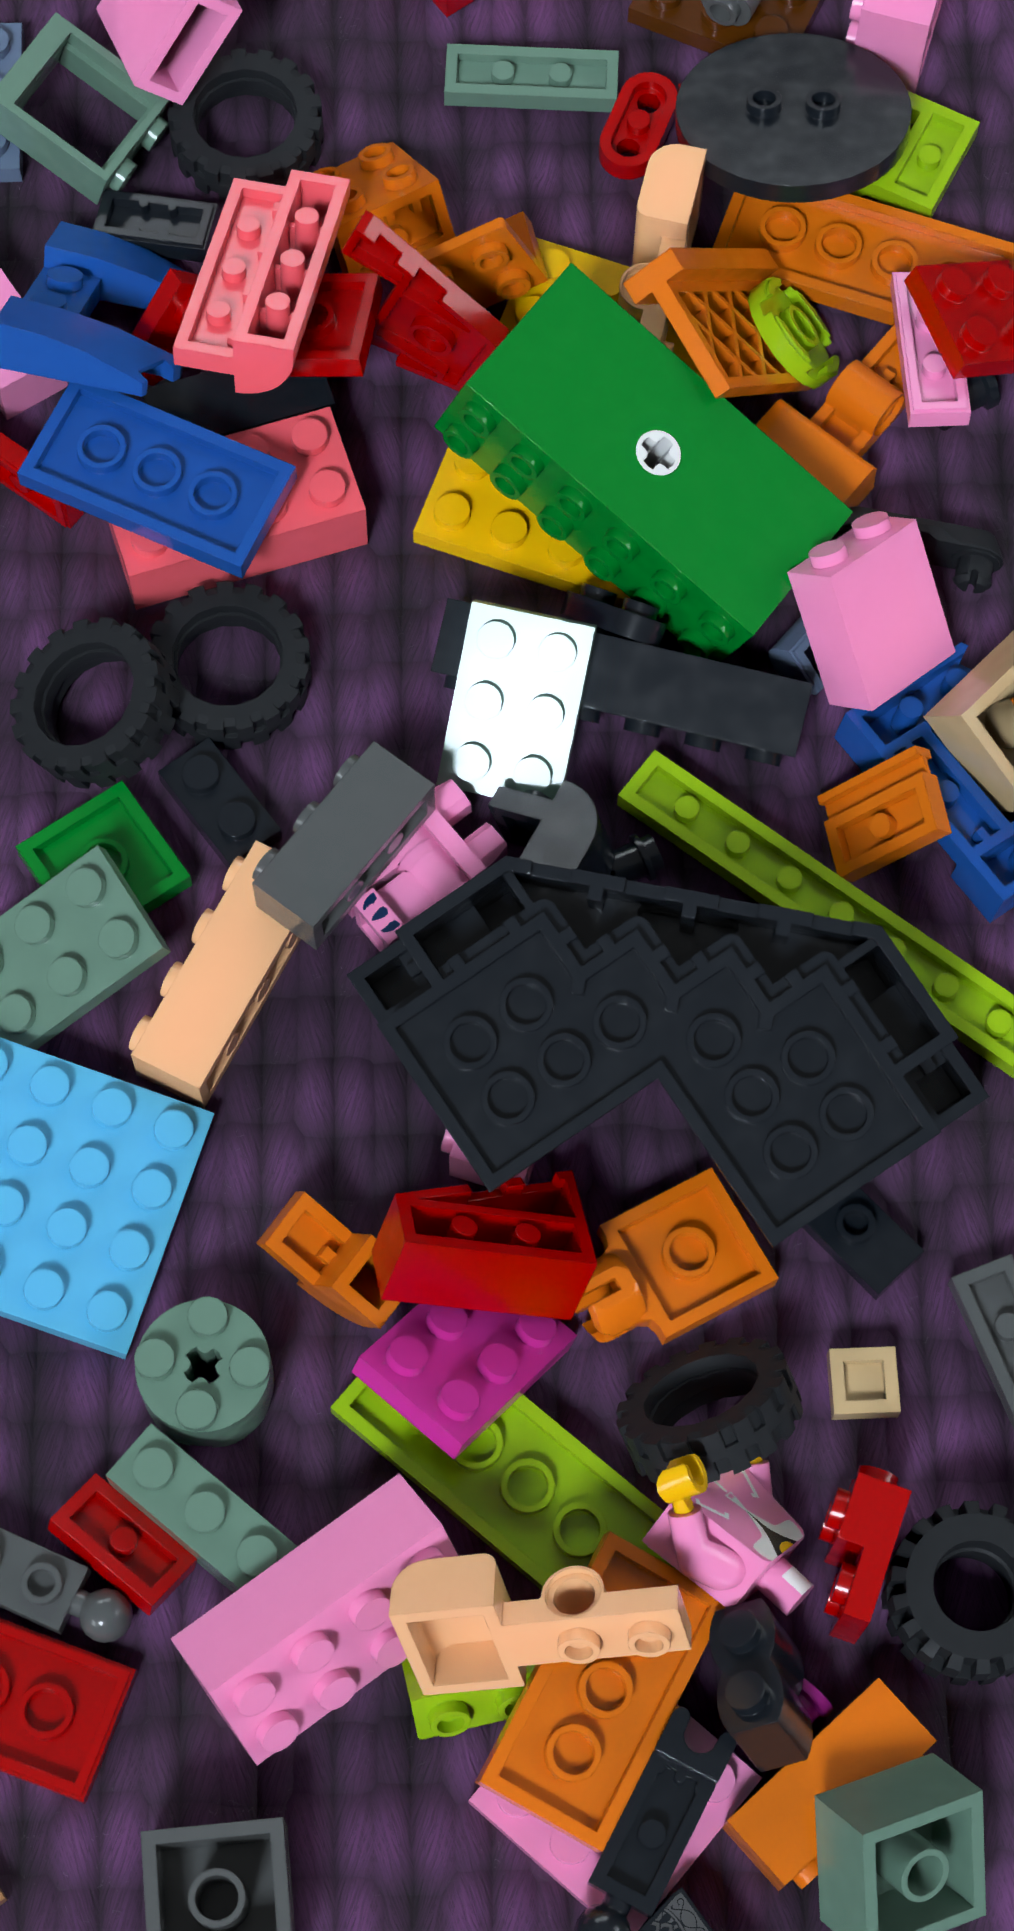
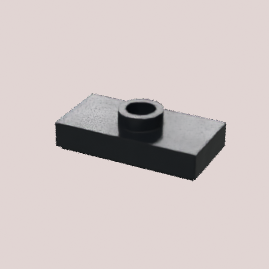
[93,189,220,262]
[802,1188,924,1300]

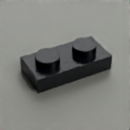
[158,737,282,869]

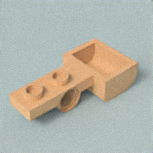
[618,144,707,352]
[389,1553,692,1695]

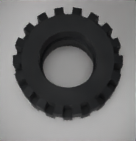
[881,1501,1014,1686]

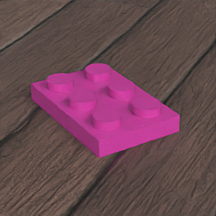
[352,1304,577,1460]

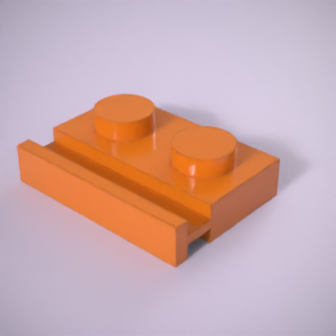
[817,745,952,882]

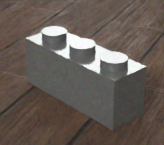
[252,741,436,950]

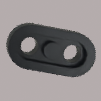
[560,582,667,648]

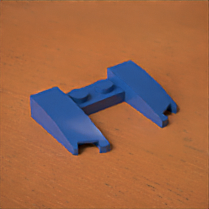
[0,221,187,397]
[834,642,1014,923]

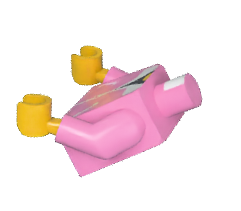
[642,1454,814,1616]

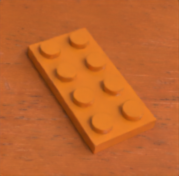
[475,1531,726,1852]

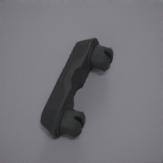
[832,506,1003,594]

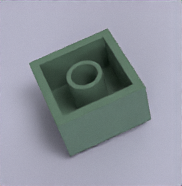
[814,1753,986,1931]

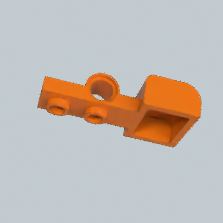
[756,324,906,508]

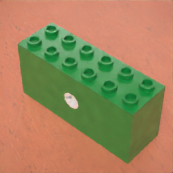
[434,263,853,662]

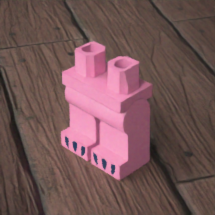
[348,779,508,952]

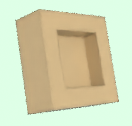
[826,1346,901,1420]

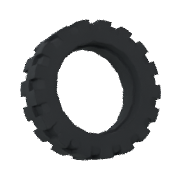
[168,48,324,201]
[150,581,312,750]
[10,617,179,789]
[616,1337,803,1484]

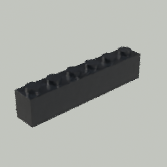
[431,598,813,767]

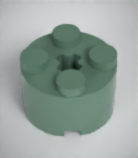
[134,1296,274,1448]

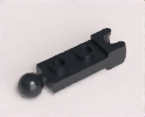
[574,1706,737,1931]

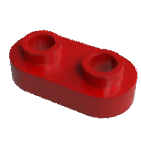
[599,72,678,180]

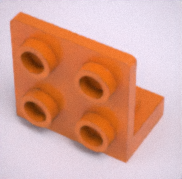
[312,142,456,277]
[420,211,548,308]

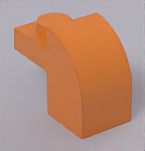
[257,1191,400,1329]

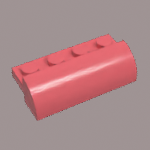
[173,169,350,394]

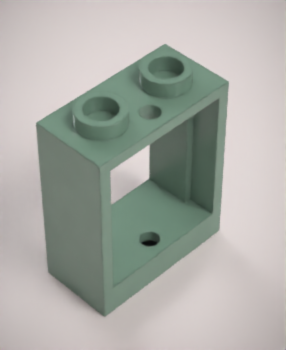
[0,12,170,205]

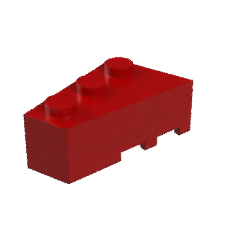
[371,1170,597,1320]

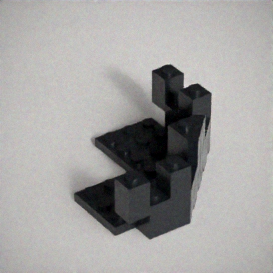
[347,856,990,1247]

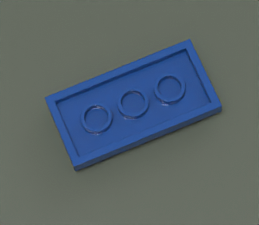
[17,382,297,579]

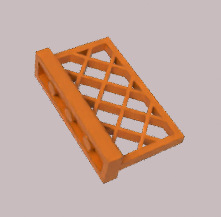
[623,247,812,399]

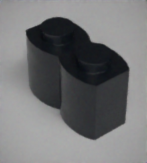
[709,1598,813,1772]

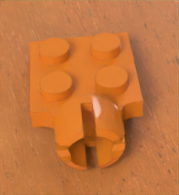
[575,1167,779,1345]

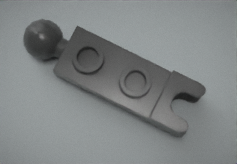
[0,1528,133,1643]

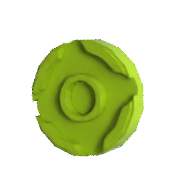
[748,277,840,389]

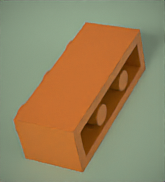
[722,1678,937,1891]

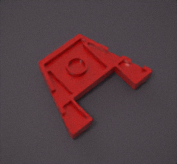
[341,210,509,391]

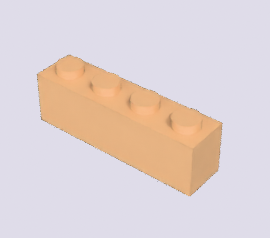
[129,841,301,1108]

